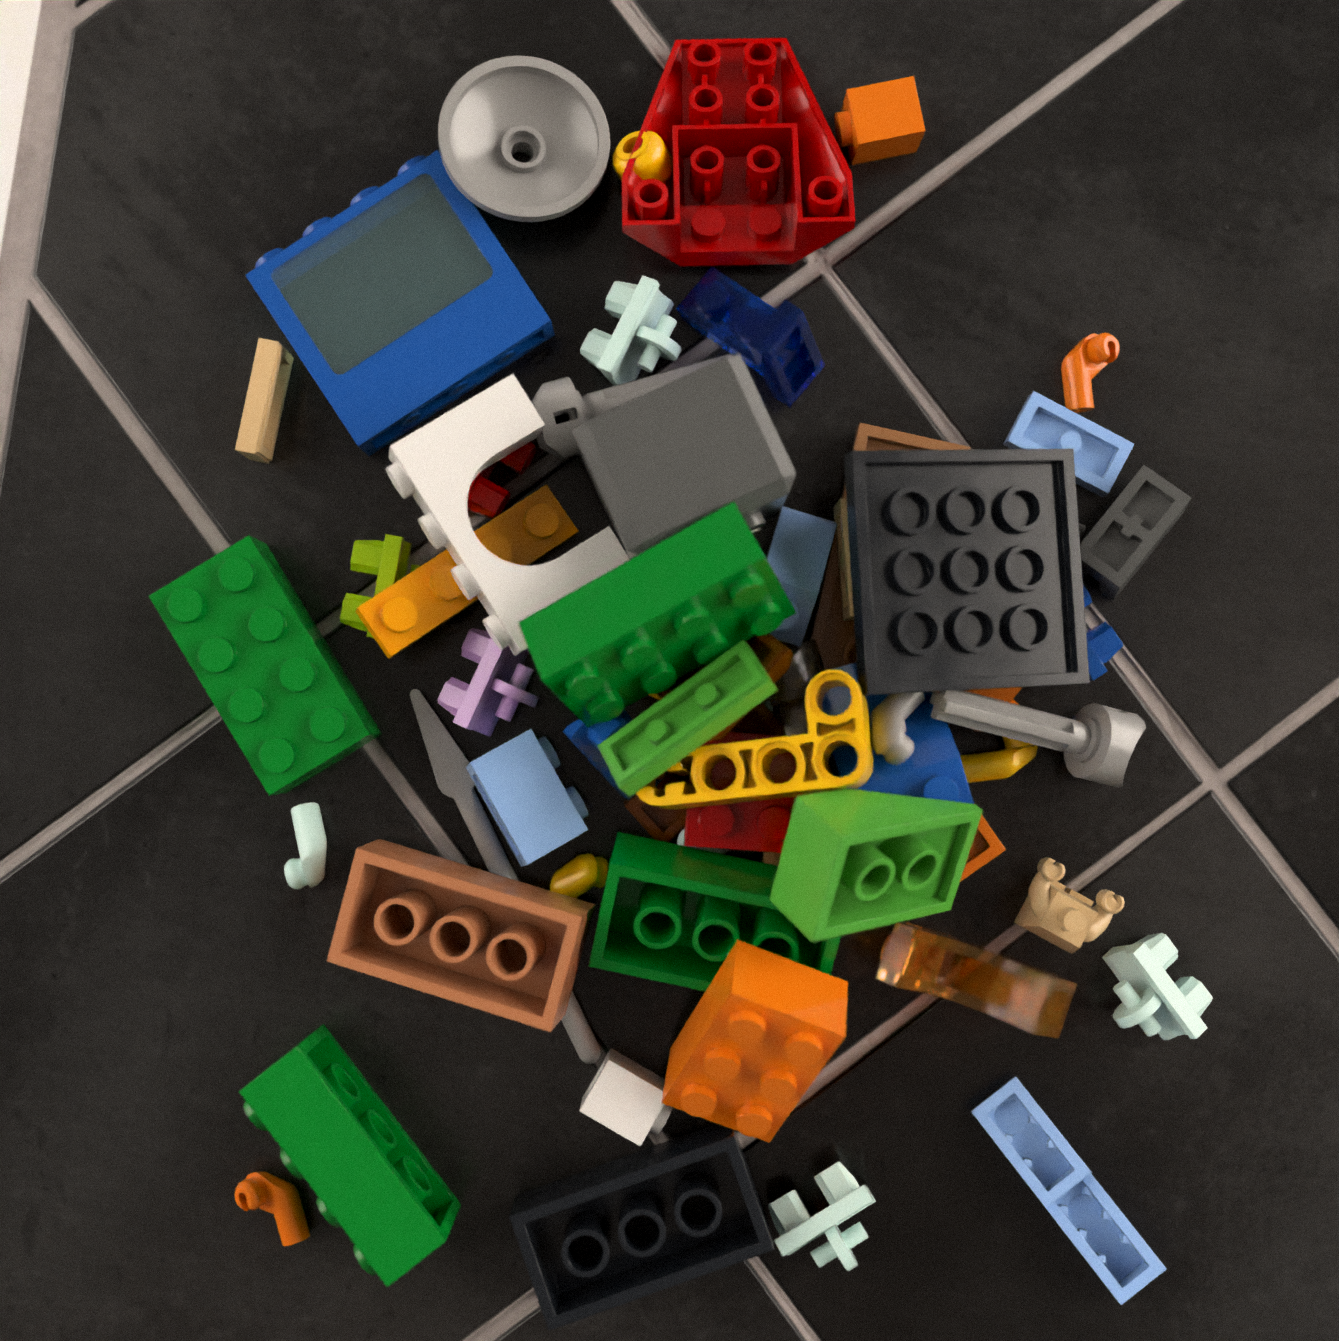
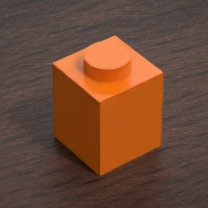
[834,76,926,165]

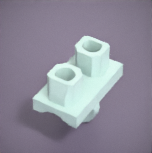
[580,275,682,386]
[1102,933,1213,1040]
[768,1162,876,1271]

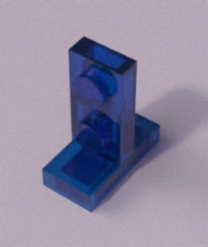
[676,266,825,408]

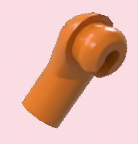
[234,1171,311,1246]

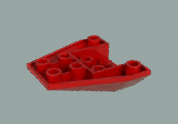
[622,38,856,266]

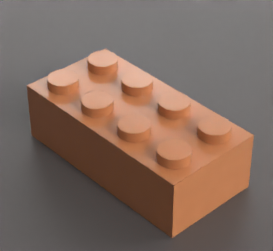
[327,839,596,1032]

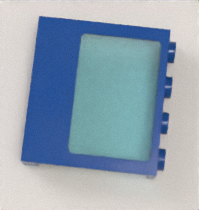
[245,150,555,456]

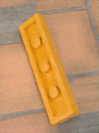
[355,484,578,659]

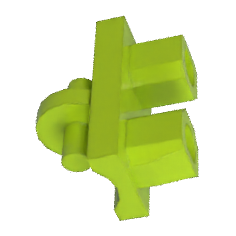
[340,534,420,639]

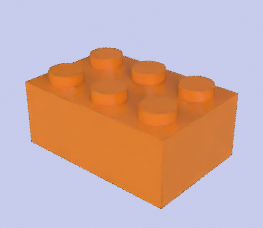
[661,939,848,1143]

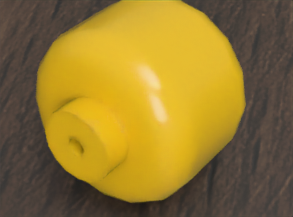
[612,130,673,184]

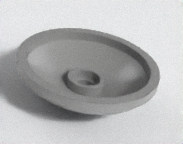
[438,56,610,222]

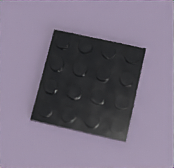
[844,449,1090,695]

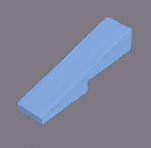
[971,1076,1167,1305]

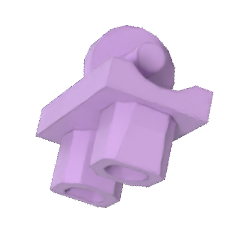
[437,628,540,737]

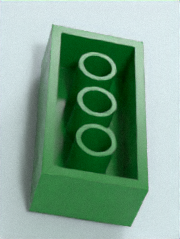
[518,501,796,728]
[149,535,382,796]
[589,832,841,991]
[239,1024,461,1287]

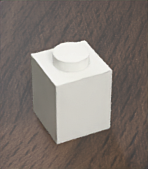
[579,1048,673,1146]

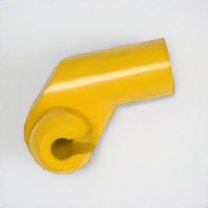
[960,736,1038,783]
[550,853,609,899]

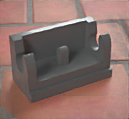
[1080,465,1192,601]

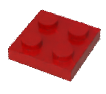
[683,732,797,853]

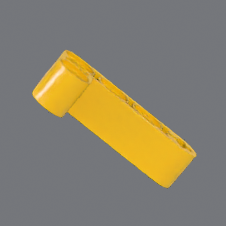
[636,670,874,810]

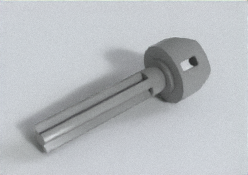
[531,352,737,458]
[930,690,1146,788]

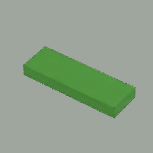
[597,640,778,797]

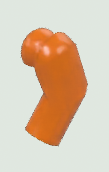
[1061,332,1120,413]

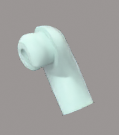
[284,802,327,889]

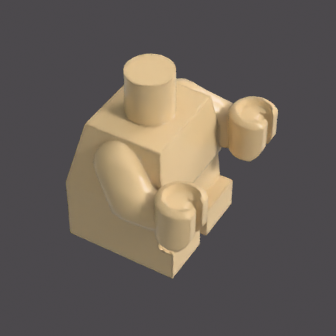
[1014,857,1125,954]

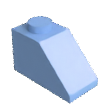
[766,506,837,647]

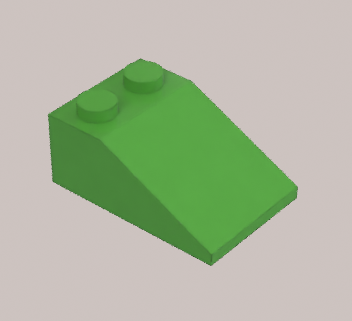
[769,788,983,942]

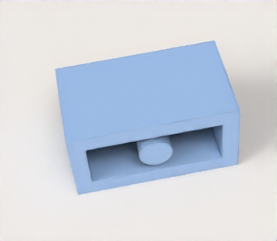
[466,729,589,867]

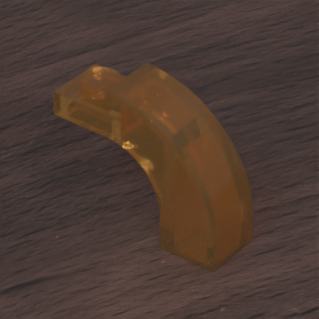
[876,922,1077,1039]

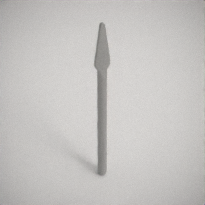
[410,689,601,1064]

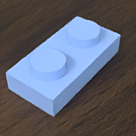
[1003,391,1134,497]

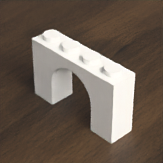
[385,374,630,656]

